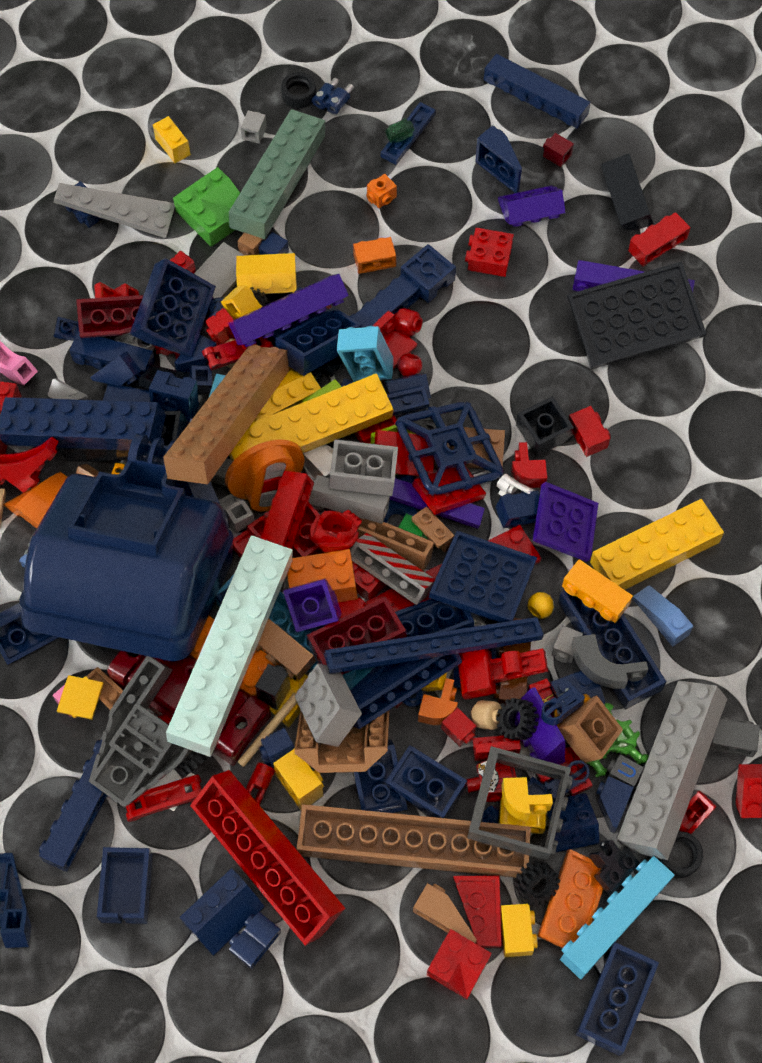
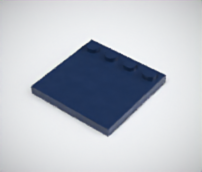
[429,531,537,623]

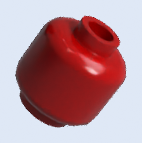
[394,308,423,336]

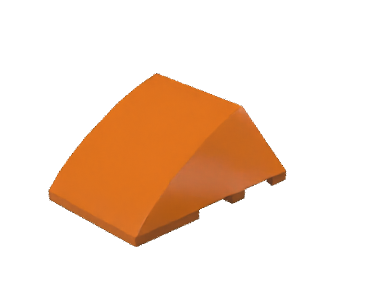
[3,472,67,528]

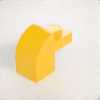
[502,777,553,821]

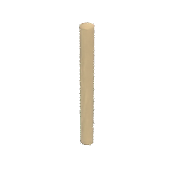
[238,693,297,767]

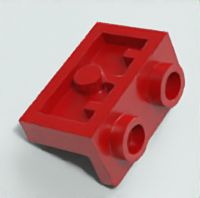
[472,735,521,761]

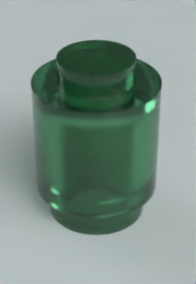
[385,118,415,143]

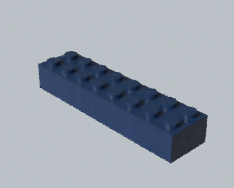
[0,397,166,450]

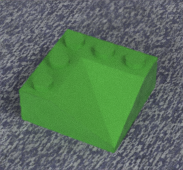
[173,167,240,247]

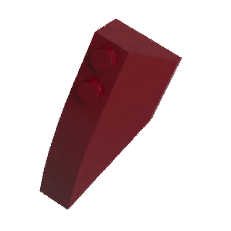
[76,295,143,338]

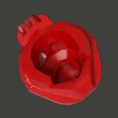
[309,510,362,553]

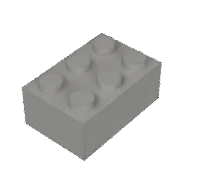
[329,439,398,496]
[295,663,362,747]

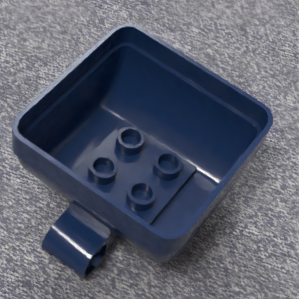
[19,433,234,661]

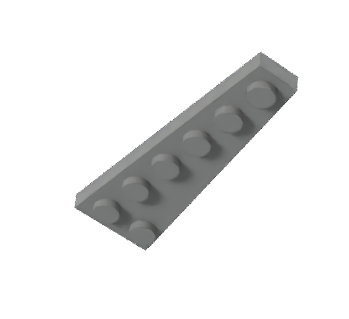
[53,183,175,238]

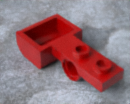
[458,648,548,700]

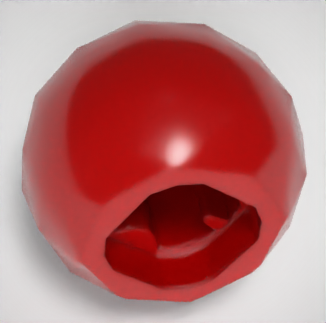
[397,353,423,377]

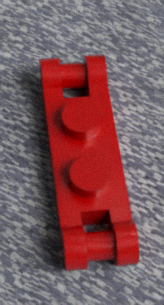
[202,336,274,370]
[126,775,202,822]

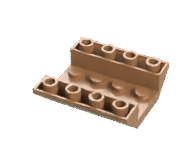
[294,710,390,773]

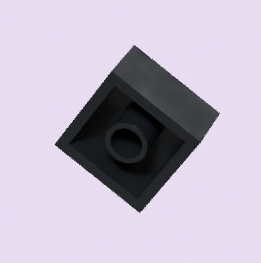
[516,396,574,457]

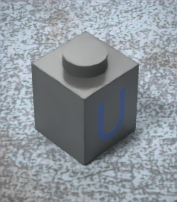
[607,754,644,791]

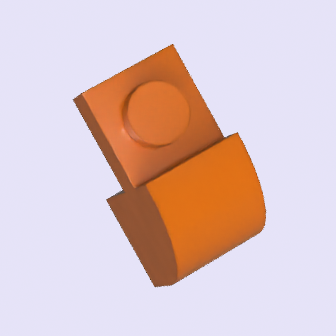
[418,678,458,725]

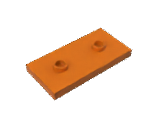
[537,849,603,948]

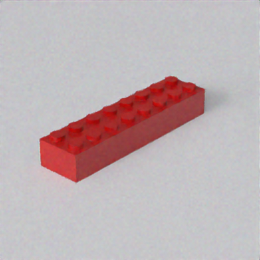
[190,770,346,946]

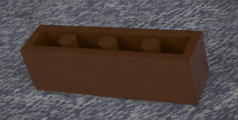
[494,618,531,705]

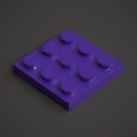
[533,482,599,562]

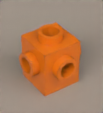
[366,174,397,209]

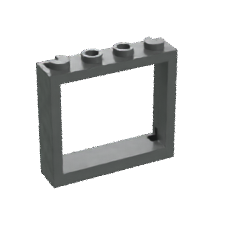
[467,746,573,861]

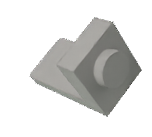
[48,378,88,400]

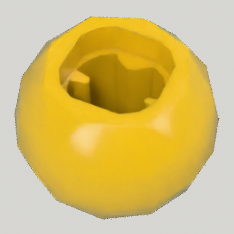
[527,592,554,619]

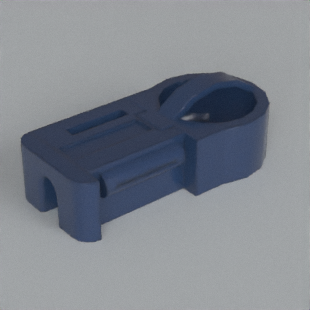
[541,686,585,725]
[545,760,589,800]

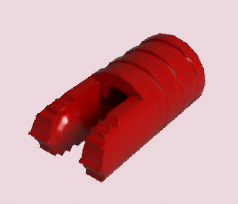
[245,762,275,805]

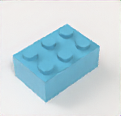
[337,326,394,382]

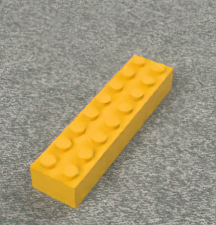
[229,373,394,462]

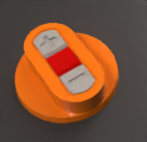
[225,439,305,512]

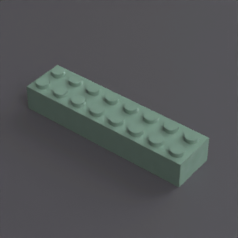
[229,109,325,240]

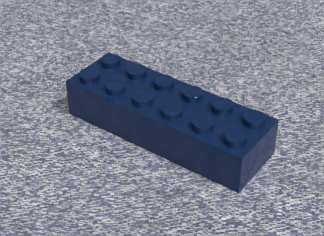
[559,590,667,710]

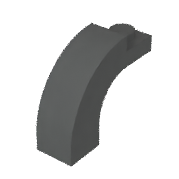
[571,634,648,689]

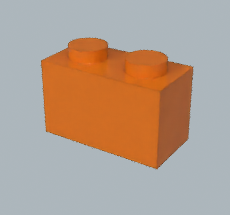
[353,237,396,274]

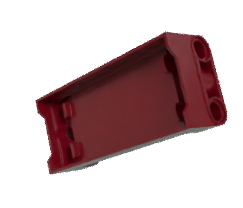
[107,651,271,766]

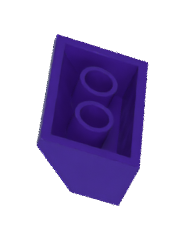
[498,185,566,227]
[515,687,565,764]

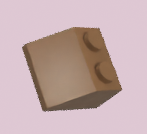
[558,695,623,763]

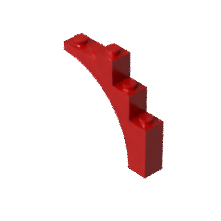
[0,437,59,493]

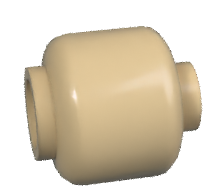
[471,700,503,730]

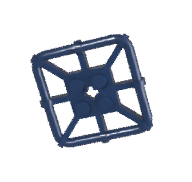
[395,401,504,496]

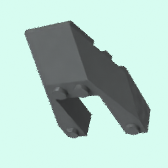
[89,656,192,807]

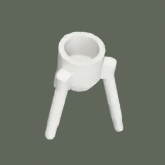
[496,474,535,496]

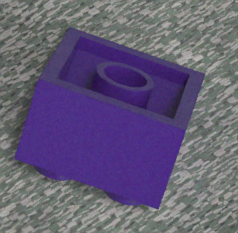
[283,578,342,632]

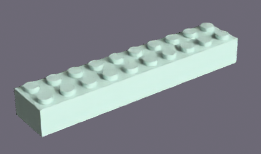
[166,535,293,757]

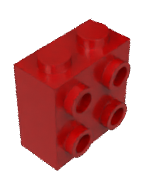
[465,228,514,277]

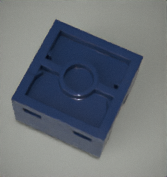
[400,244,456,303]
[149,370,199,422]

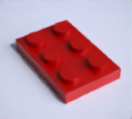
[412,466,486,515]

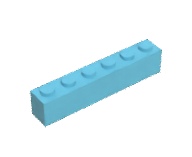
[560,856,675,980]

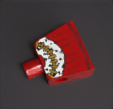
[466,761,517,802]

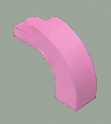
[0,341,38,385]

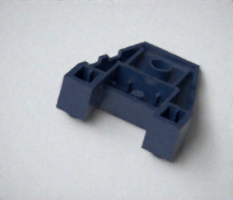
[0,853,32,948]

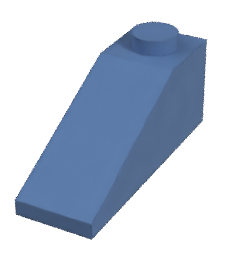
[632,585,693,647]

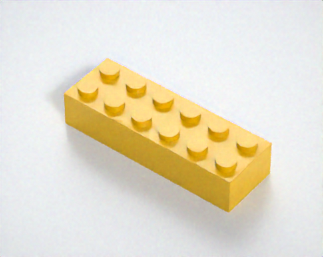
[590,499,724,590]

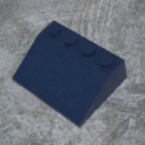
[130,258,216,357]

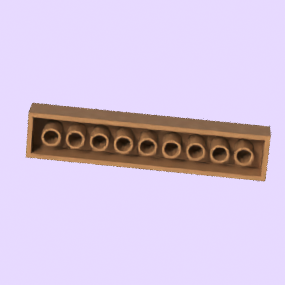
[163,345,289,484]
[297,804,531,878]

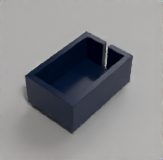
[97,847,153,924]

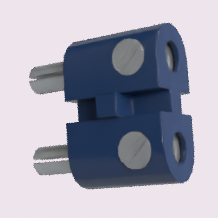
[312,78,354,114]

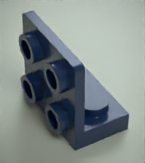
[546,793,600,852]

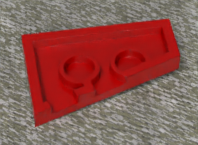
[453,876,502,948]

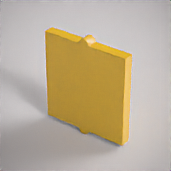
[57,675,104,720]

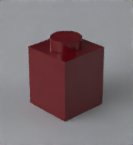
[543,133,574,167]

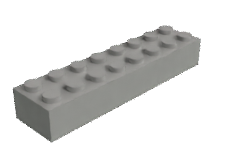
[617,680,727,860]

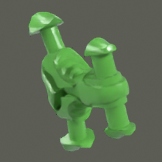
[586,702,649,778]

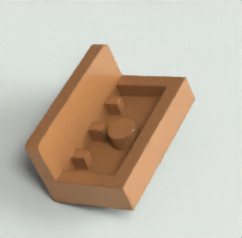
[411,507,455,552]

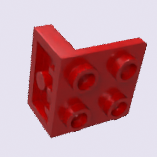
[372,310,417,369]

